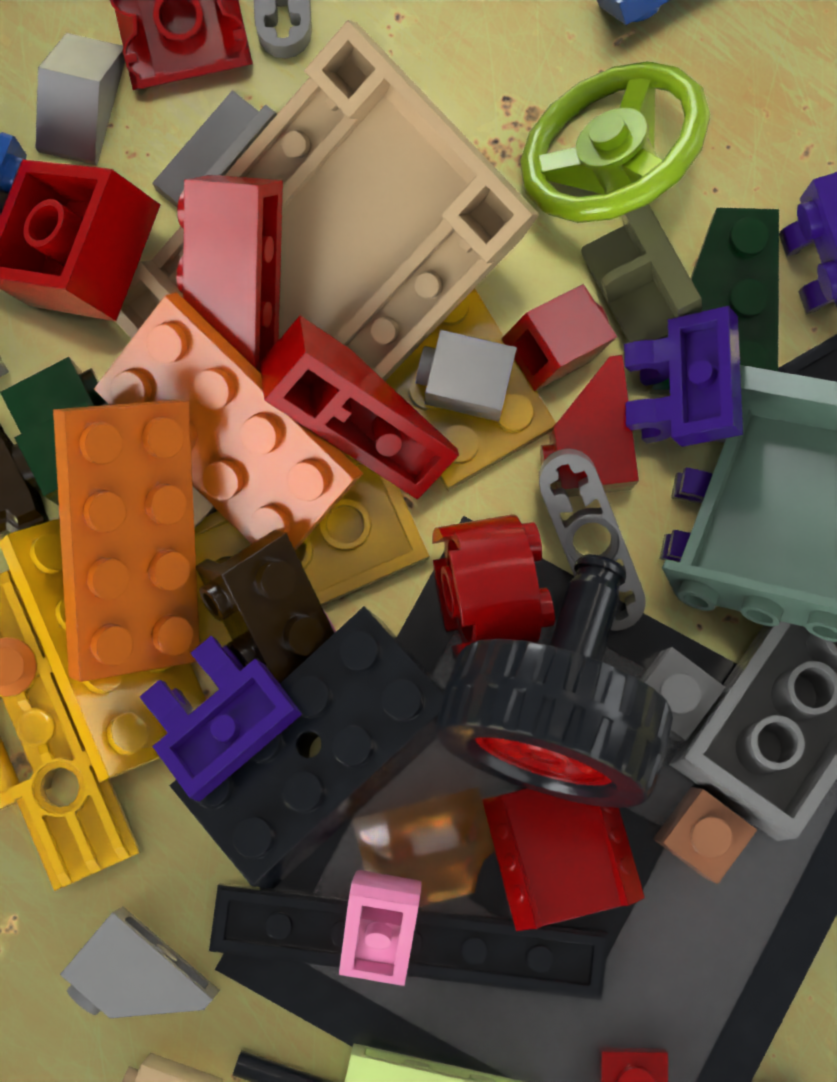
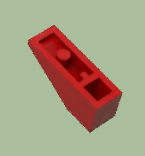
[260,315,459,500]

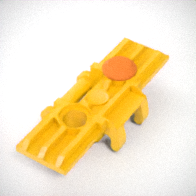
[0,570,140,891]

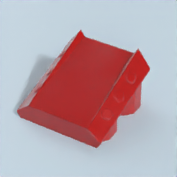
[110,0,253,91]
[482,788,645,931]

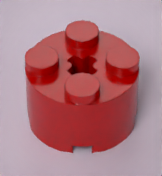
[432,514,555,657]

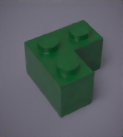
[0,357,107,506]

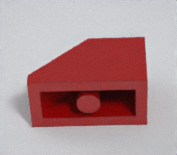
[540,355,639,497]

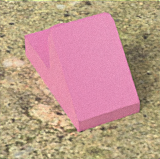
[339,870,422,986]

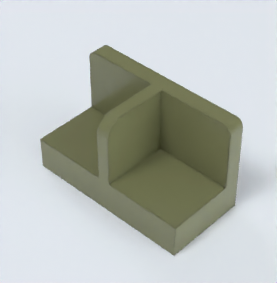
[581,204,703,343]

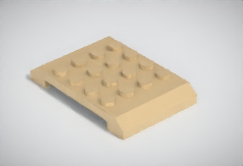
[116,20,539,381]

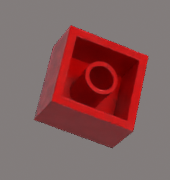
[0,159,161,321]

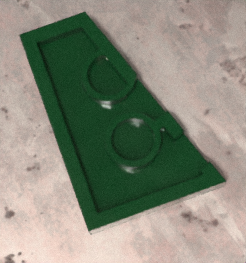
[649,208,779,395]

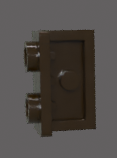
[196,530,334,684]

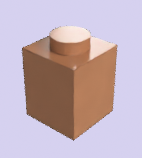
[653,787,757,884]

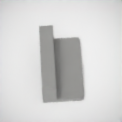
[153,90,277,207]

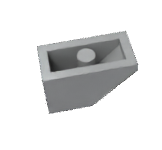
[60,907,220,1018]

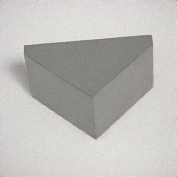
[35,33,125,166]

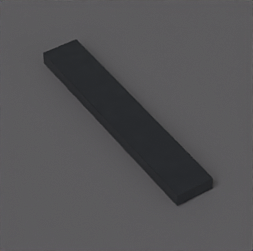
[209,883,609,1001]

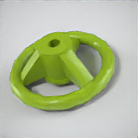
[520,61,710,223]

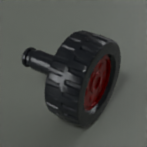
[435,554,673,808]

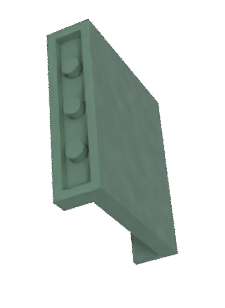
[662,365,837,642]

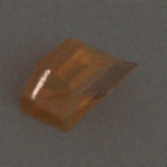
[352,786,495,907]

